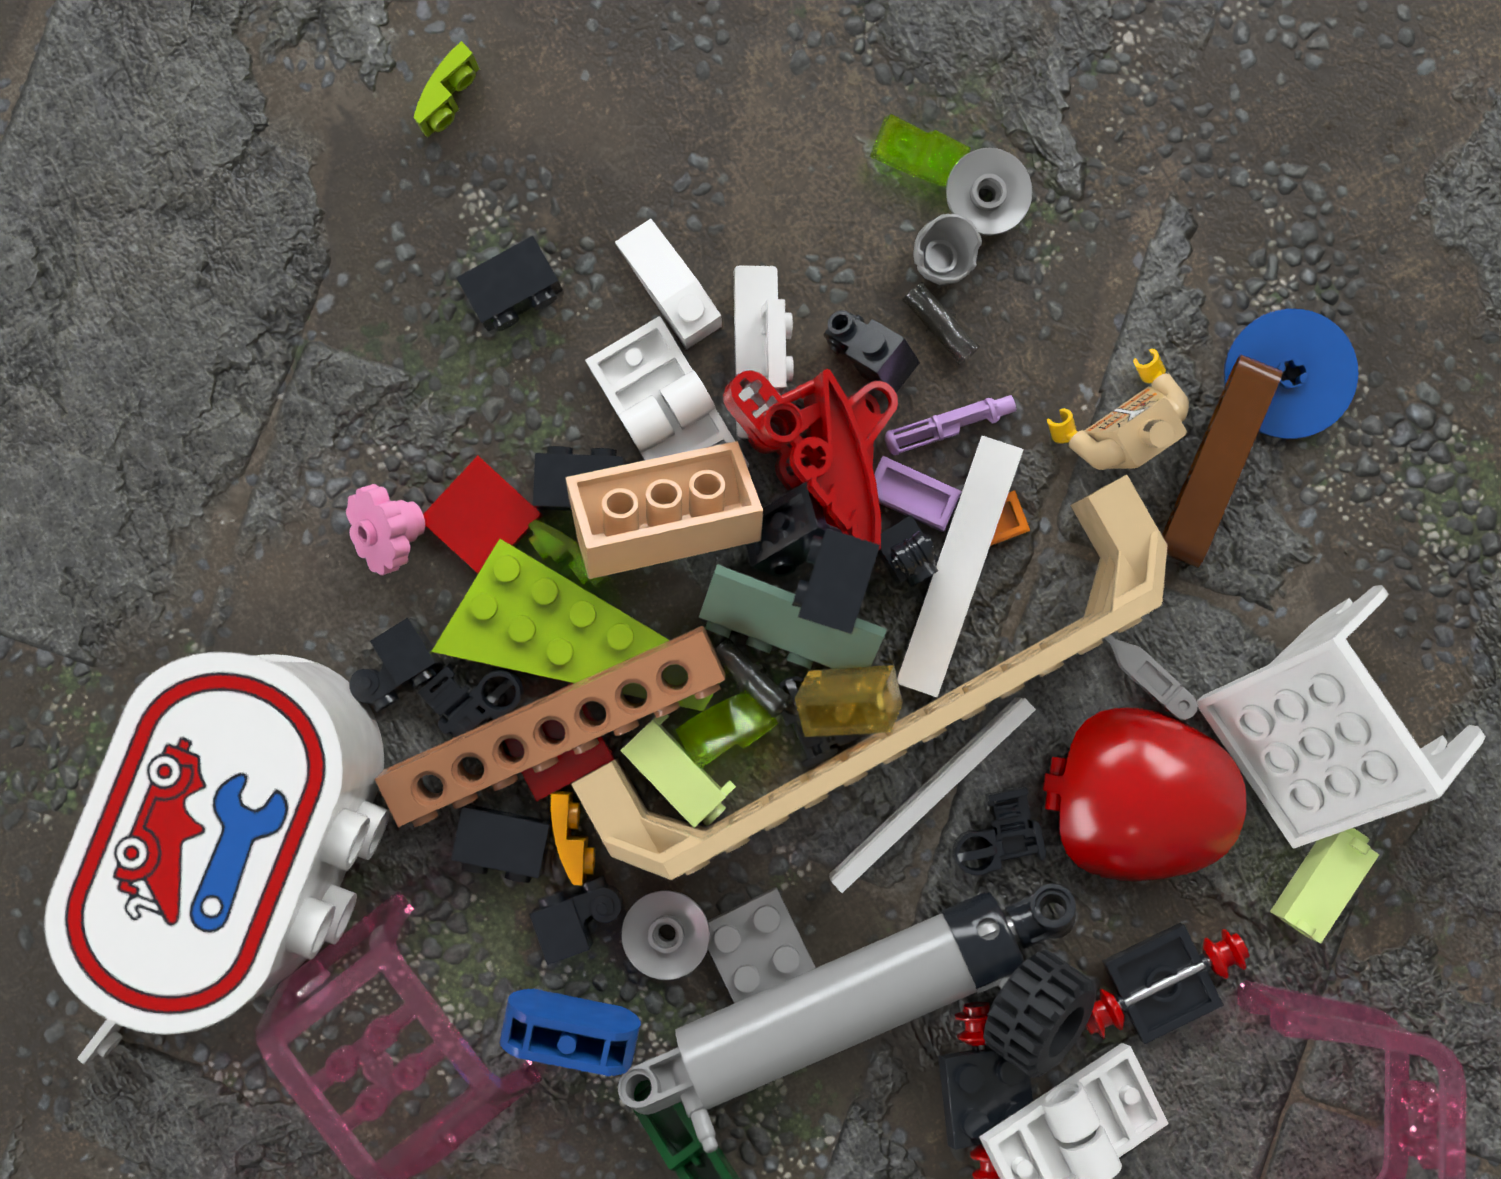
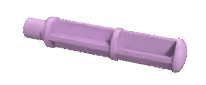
[885,395,1016,455]

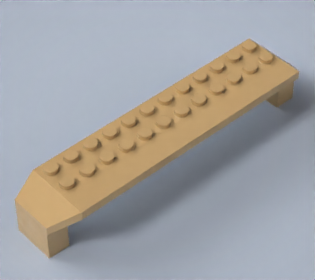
[571,475,1168,880]

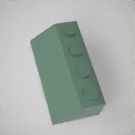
[699,565,887,685]

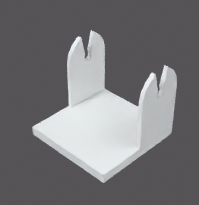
[1197,585,1486,849]

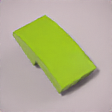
[414,41,480,138]

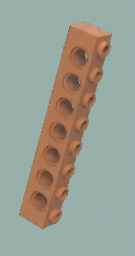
[375,626,725,827]

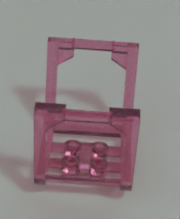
[255,891,543,1179]
[1237,981,1466,1179]

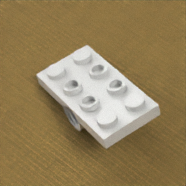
[585,316,749,467]
[979,1043,1169,1179]

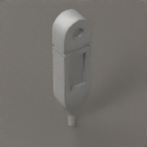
[1104,634,1198,720]

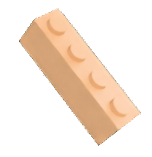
[566,441,763,579]

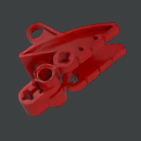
[723,369,898,550]

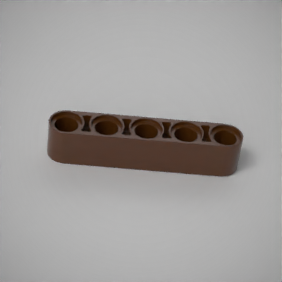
[1162,354,1282,568]

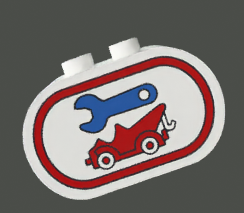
[45,652,390,1034]

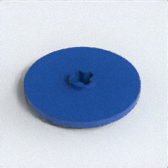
[1224,309,1358,439]

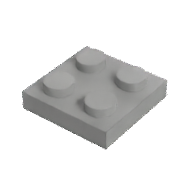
[708,887,816,1003]

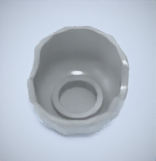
[913,214,982,285]

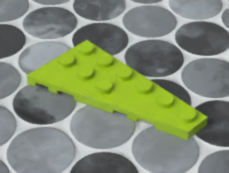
[431,539,726,711]

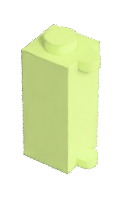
[620,714,736,828]
[1270,828,1379,944]

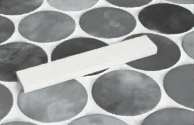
[896,436,1023,697]
[829,698,1036,893]

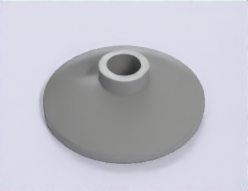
[946,148,1032,235]
[622,890,710,980]

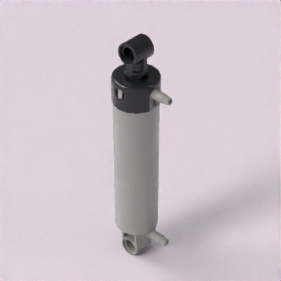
[618,884,1076,1153]

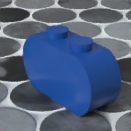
[499,989,641,1076]

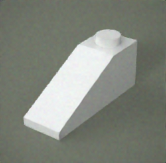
[615,219,722,350]

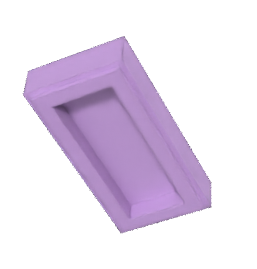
[874,456,962,532]

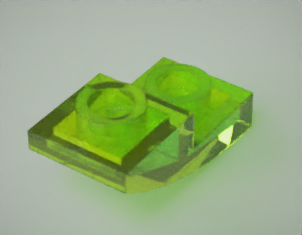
[870,114,971,187]
[528,520,611,588]
[675,688,779,768]

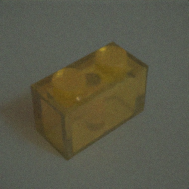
[795,665,903,737]

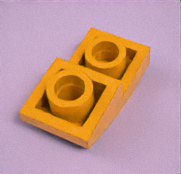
[551,791,595,886]

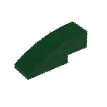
[633,1080,740,1179]

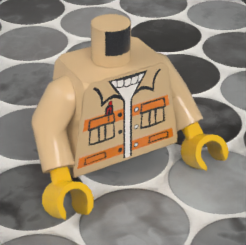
[1047,348,1189,470]

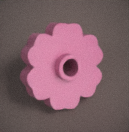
[346,484,425,575]

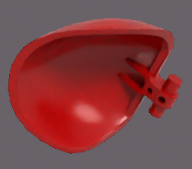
[1043,707,1247,882]

